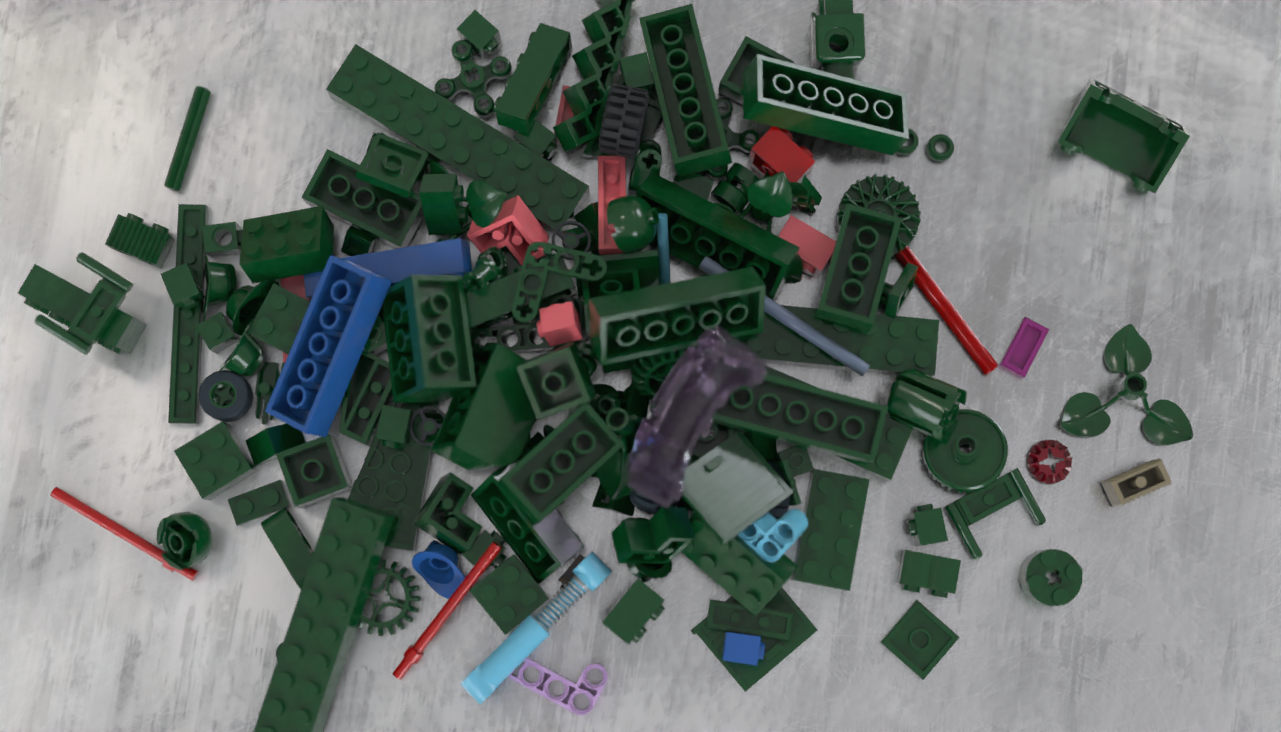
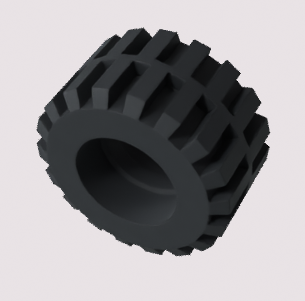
[599,83,649,159]

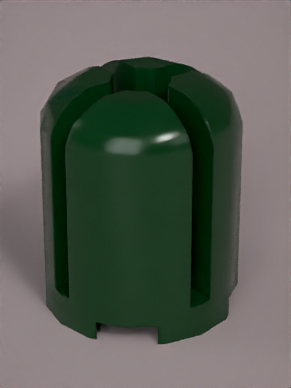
[886,368,967,441]

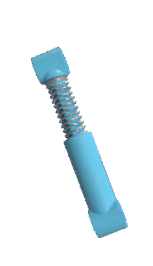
[460,551,613,705]

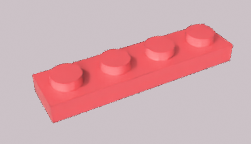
[598,155,626,255]

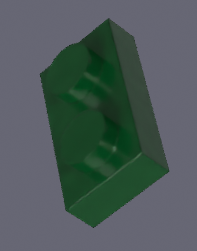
[227,480,291,526]

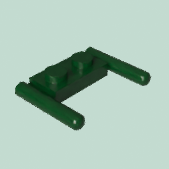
[35,252,133,355]
[945,468,1046,559]

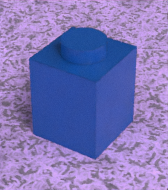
[722,631,765,665]

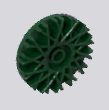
[837,174,921,256]
[923,409,1008,493]

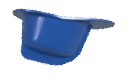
[411,540,468,599]

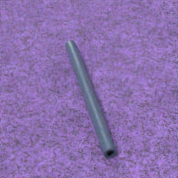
[699,256,870,377]

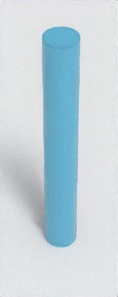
[657,213,671,285]

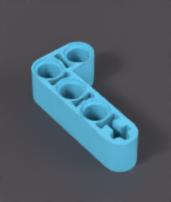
[738,509,808,562]

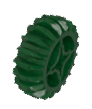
[630,345,707,400]
[357,559,421,636]

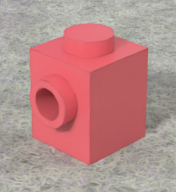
[537,301,583,347]

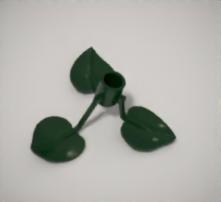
[422,160,507,242]
[714,171,803,283]
[1060,324,1193,445]
[592,384,699,500]

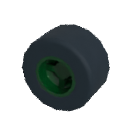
[198,370,253,422]

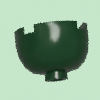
[607,195,659,253]
[157,512,213,570]

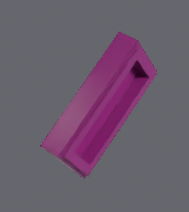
[998,317,1050,378]

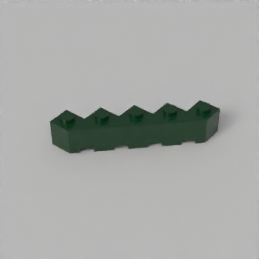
[552,0,635,152]

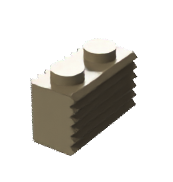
[1102,458,1172,507]

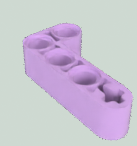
[508,657,608,715]

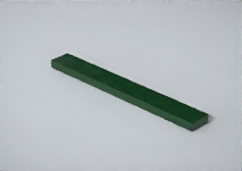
[168,204,208,424]

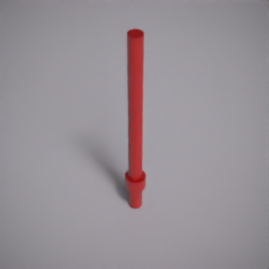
[50,487,199,581]
[392,541,502,680]

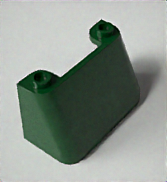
[1057,78,1190,194]

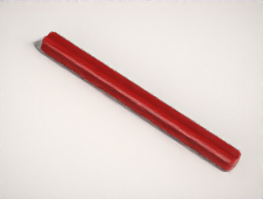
[895,246,998,374]

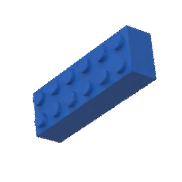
[265,255,392,437]

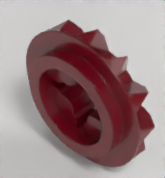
[1027,440,1073,484]

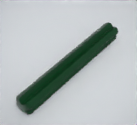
[164,86,211,191]

